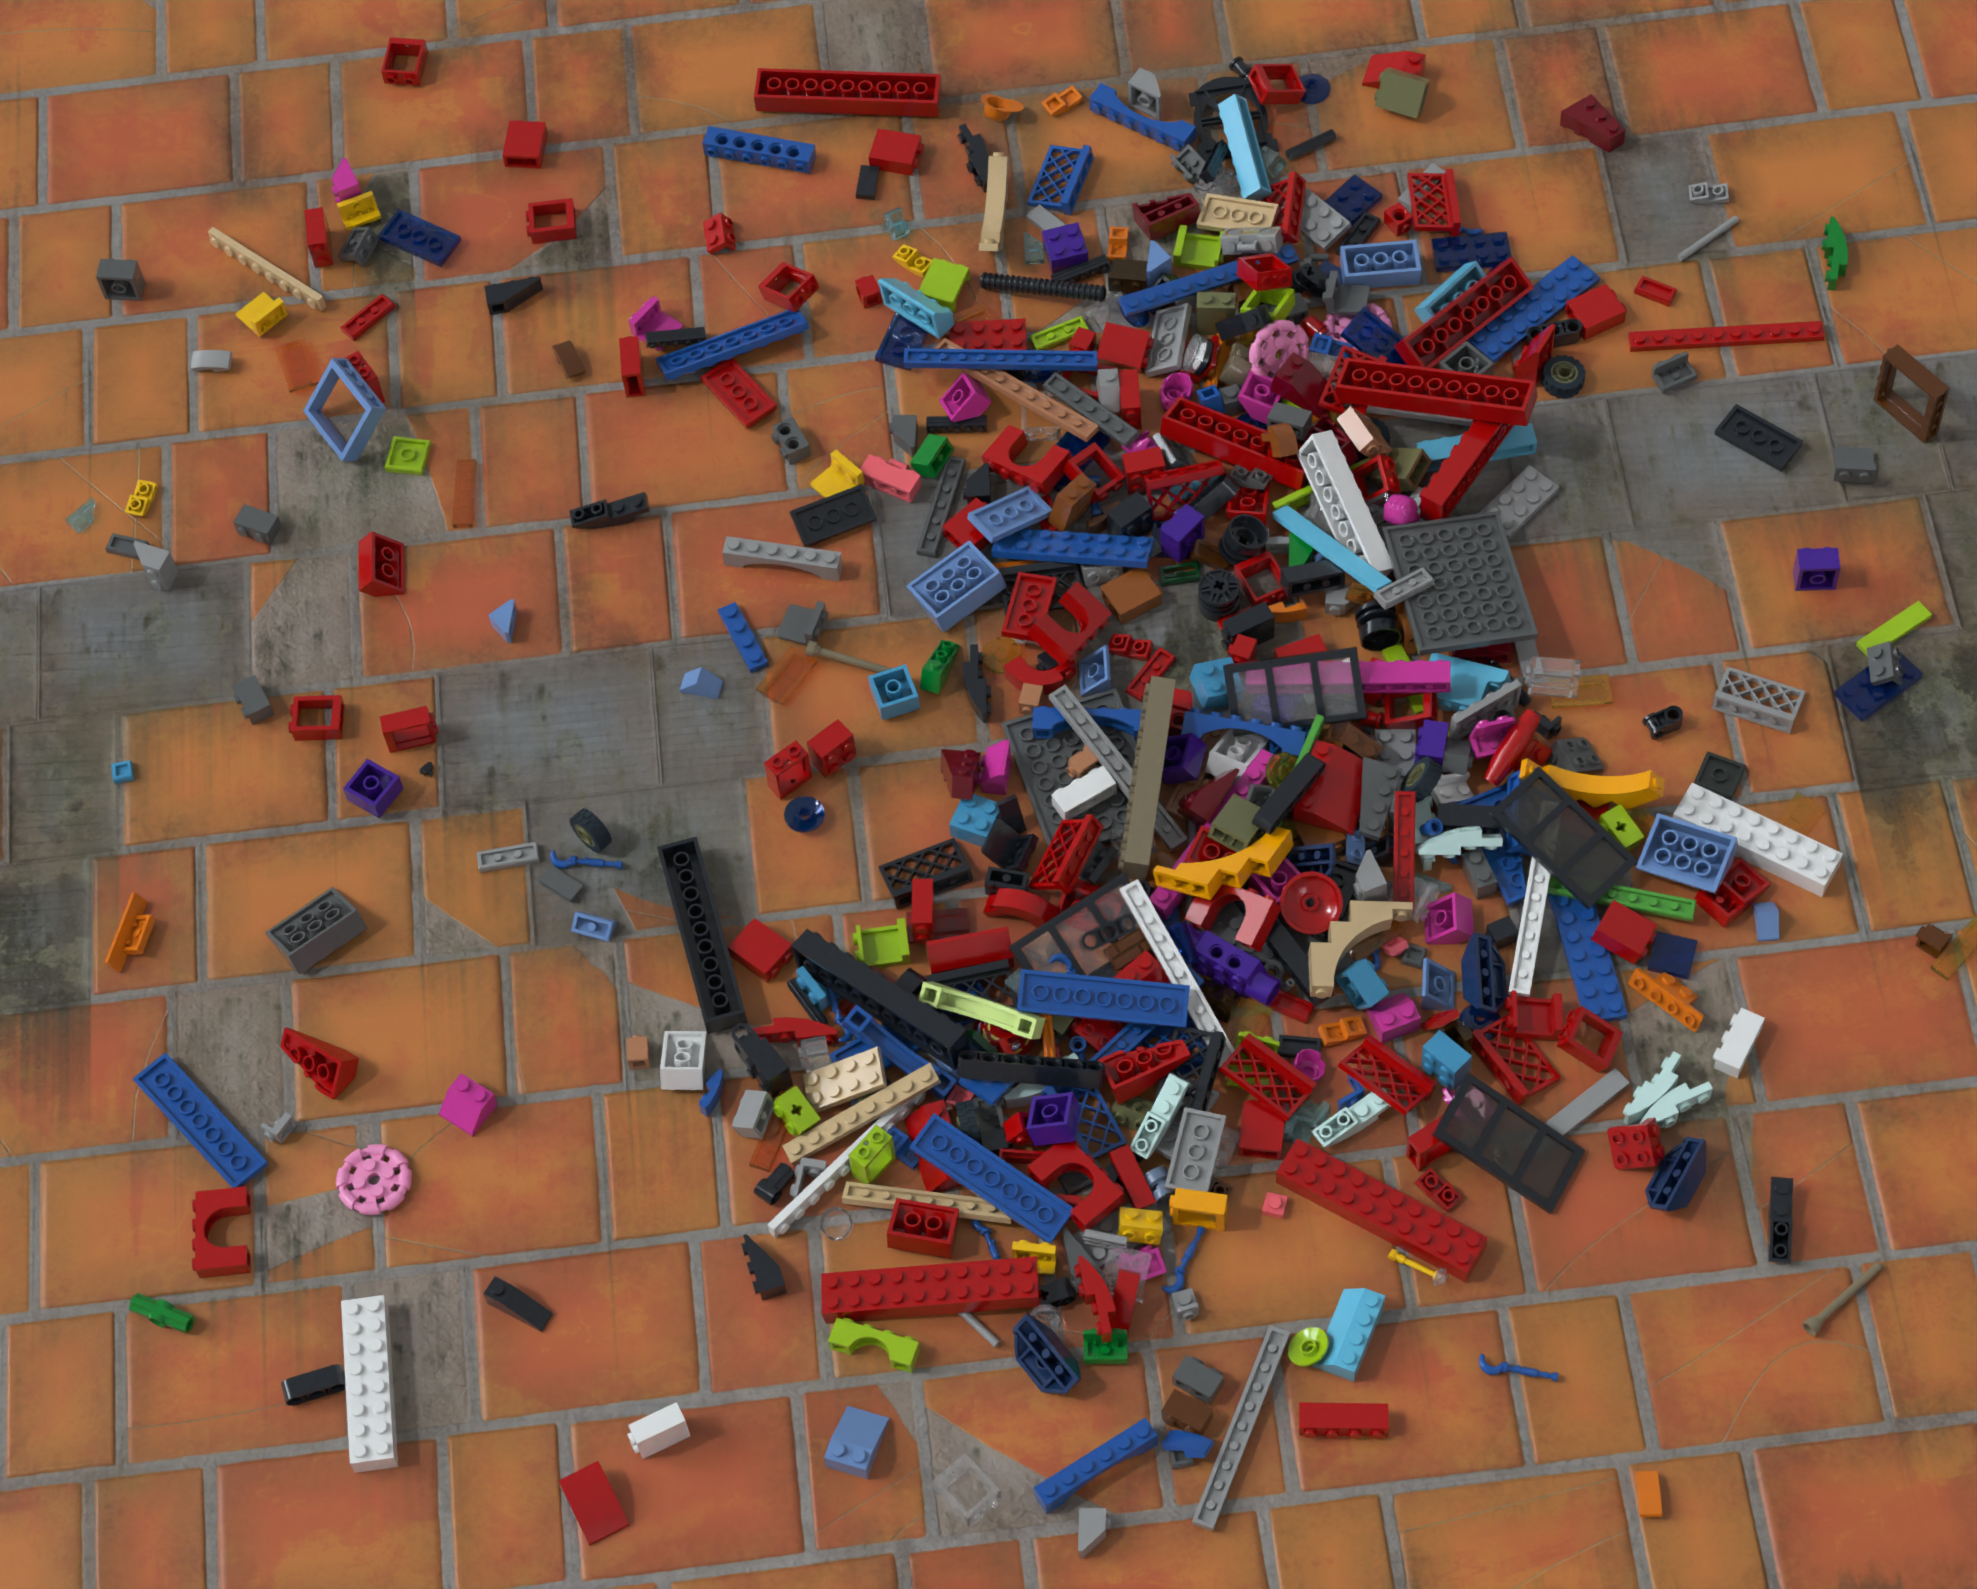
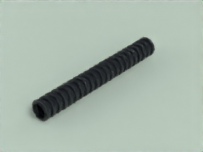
[980,272,1107,302]

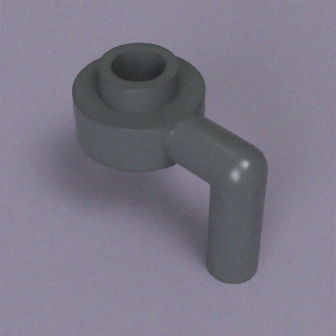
[1300,253,1329,271]
[1264,961,1295,992]

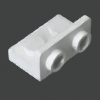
[1430,772,1474,807]

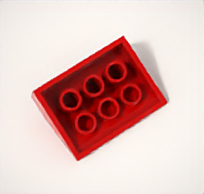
[1293,740,1363,836]

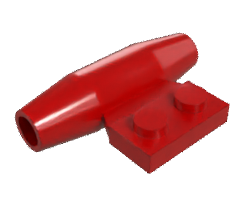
[1484,709,1553,787]

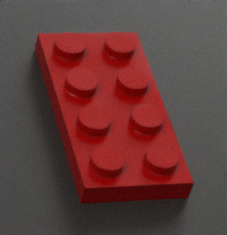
[950,318,1027,350]
[701,358,777,429]
[1001,572,1057,642]

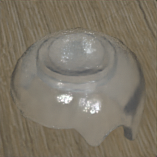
[819,1207,854,1242]
[1030,1304,1062,1335]

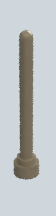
[805,640,892,673]
[1802,1263,1882,1336]

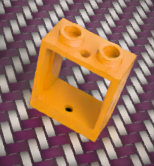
[1169,1188,1228,1232]

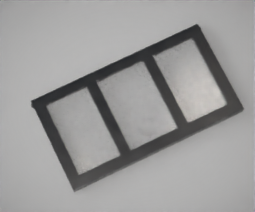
[1223,647,1368,737]
[1009,873,1140,976]

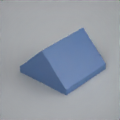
[1146,241,1172,288]
[1078,645,1111,697]
[1421,958,1455,1011]

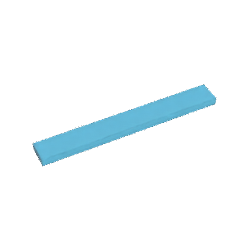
[1272,505,1392,592]

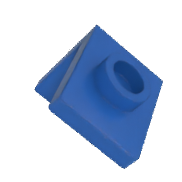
[1338,1075,1365,1111]

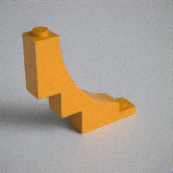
[1519,758,1665,810]
[1153,827,1294,900]

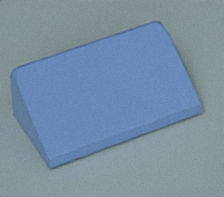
[571,911,617,942]

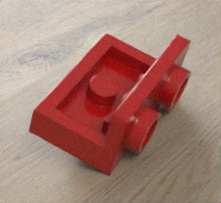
[703,212,736,255]

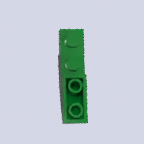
[1821,217,1848,291]

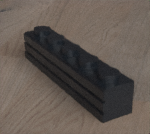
[1199,139,1229,184]
[1051,254,1110,283]
[645,327,706,349]
[926,415,987,434]

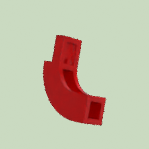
[1004,656,1076,695]
[983,888,1059,928]

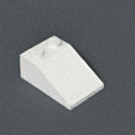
[1205,728,1269,785]
[660,1031,706,1090]

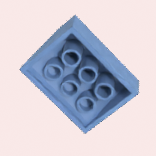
[906,541,1007,633]
[1636,813,1738,894]

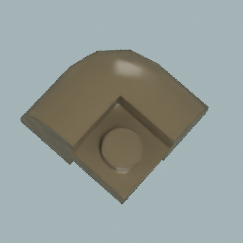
[1219,342,1263,385]

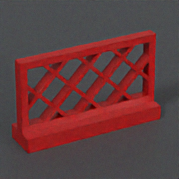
[1407,169,1461,236]
[1261,171,1306,245]
[1317,345,1387,415]
[1143,459,1228,523]
[1028,814,1104,894]
[1472,1015,1561,1106]
[1219,1033,1317,1121]
[1338,1035,1437,1116]

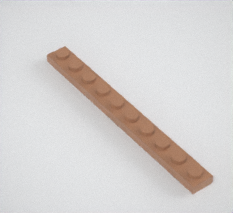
[934,338,1099,442]

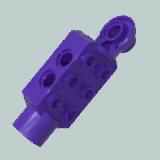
[1167,923,1282,1006]

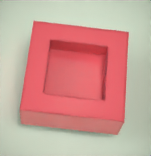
[1380,936,1409,957]
[946,1084,975,1110]
[1262,1192,1288,1219]

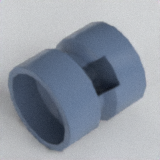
[1144,1166,1175,1207]

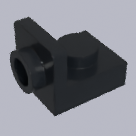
[1535,711,1562,740]

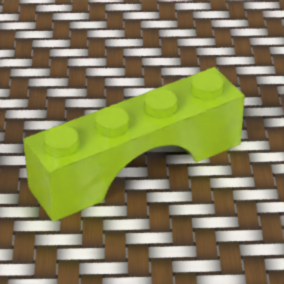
[828,1318,920,1374]

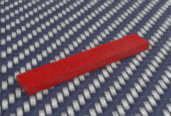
[1393,791,1416,916]

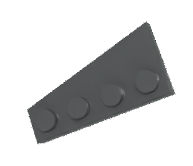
[1359,757,1403,841]

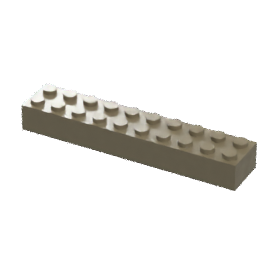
[1118,676,1176,880]

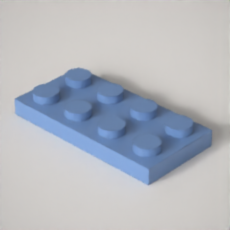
[967,486,1052,543]

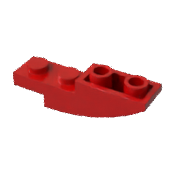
[753,1017,839,1048]
[1074,1256,1116,1343]

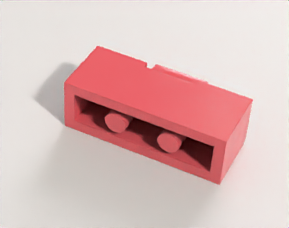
[860,454,922,503]

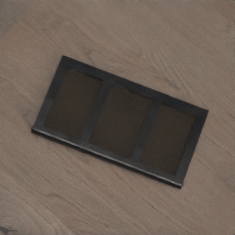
[1489,766,1638,910]
[1432,1072,1585,1214]

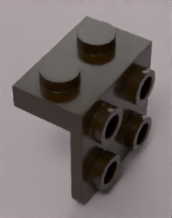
[1108,259,1148,293]

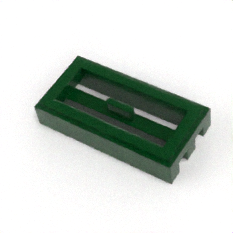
[1159,561,1201,587]

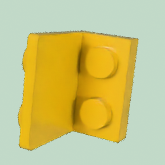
[236,292,288,337]
[810,450,865,498]

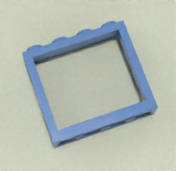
[303,358,387,461]

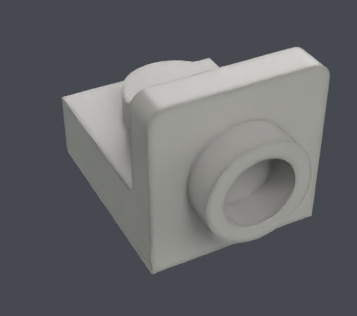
[1264,528,1289,555]
[260,1112,296,1144]
[1171,1288,1199,1320]

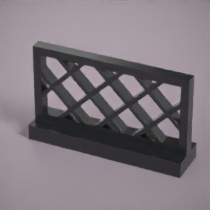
[999,561,1081,617]
[878,838,973,909]
[926,959,1017,1023]
[1153,1027,1227,1112]

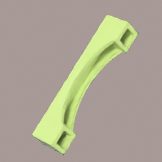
[918,981,1046,1039]

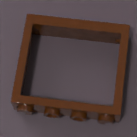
[1873,344,1950,444]

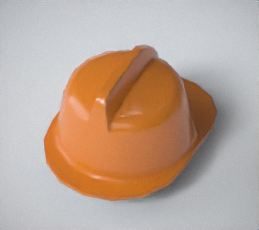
[981,94,1024,121]

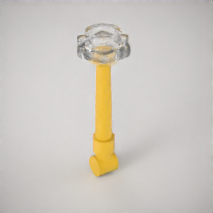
[1387,1249,1448,1287]

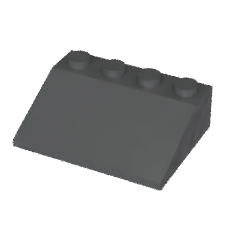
[265,887,367,974]

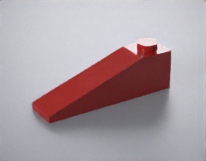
[1226,481,1271,526]
[280,1027,359,1099]
[1098,1039,1191,1105]

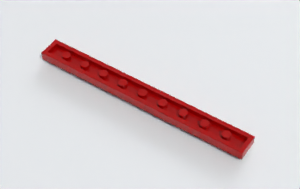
[1628,321,1825,352]

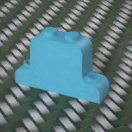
[1429,653,1511,712]

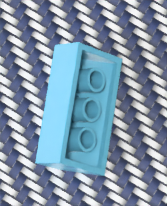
[1414,261,1486,323]
[878,278,955,339]
[1313,1288,1385,1382]

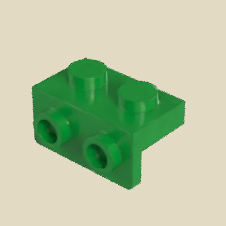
[1083,1328,1128,1364]

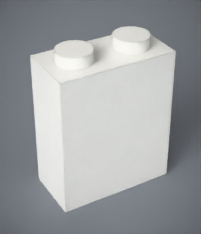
[627,1402,690,1459]

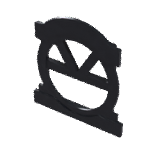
[1188,77,1279,162]

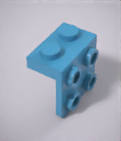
[796,966,842,1011]

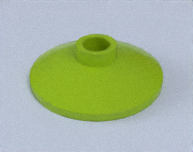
[1288,1327,1329,1367]

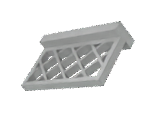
[1712,666,1805,734]

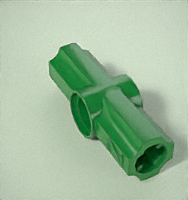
[129,1293,195,1334]

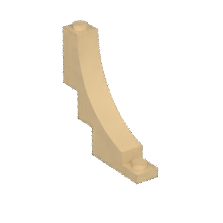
[979,152,1009,251]
[1308,900,1413,998]

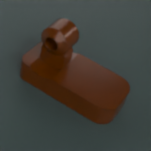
[1189,539,1229,570]

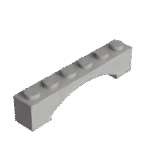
[722,536,843,581]

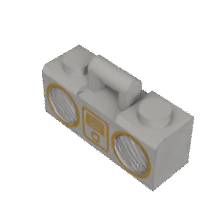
[1220,226,1283,255]

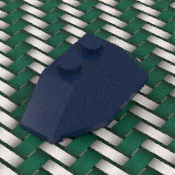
[1286,843,1336,877]
[1461,932,1507,1014]
[1645,1137,1706,1212]
[1012,1313,1081,1394]

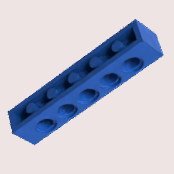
[702,126,816,173]

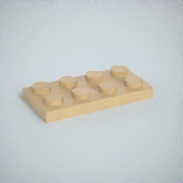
[1196,193,1280,232]
[803,1047,887,1113]

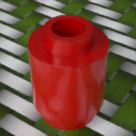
[1301,315,1329,339]

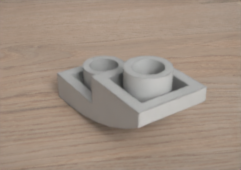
[1688,182,1730,204]
[190,350,233,372]

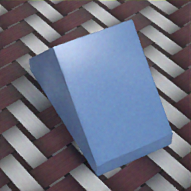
[488,599,517,643]
[679,667,723,699]
[1752,902,1779,942]

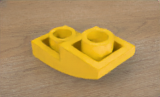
[892,244,933,278]
[125,479,158,517]

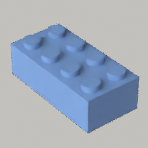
[1339,240,1421,288]

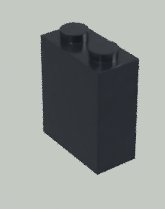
[1221,602,1275,651]

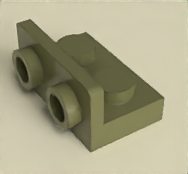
[1111,1096,1154,1131]

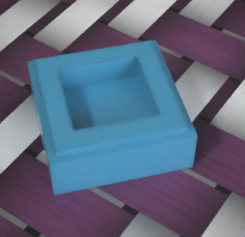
[111,760,134,784]

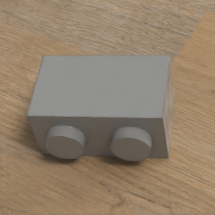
[732,1090,775,1139]

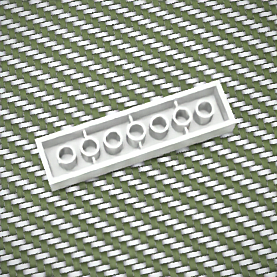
[1297,430,1393,585]
[1673,783,1843,897]
[341,1295,398,1473]

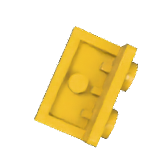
[336,191,382,230]
[1117,1207,1163,1245]
[1012,1240,1057,1276]

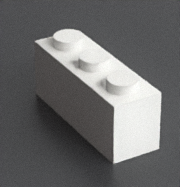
[1051,766,1117,820]
[1712,1008,1765,1078]

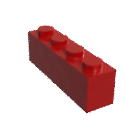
[1299,1402,1389,1439]

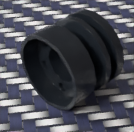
[1218,514,1268,565]
[1198,569,1240,622]
[1355,600,1402,651]

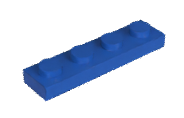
[717,602,769,673]

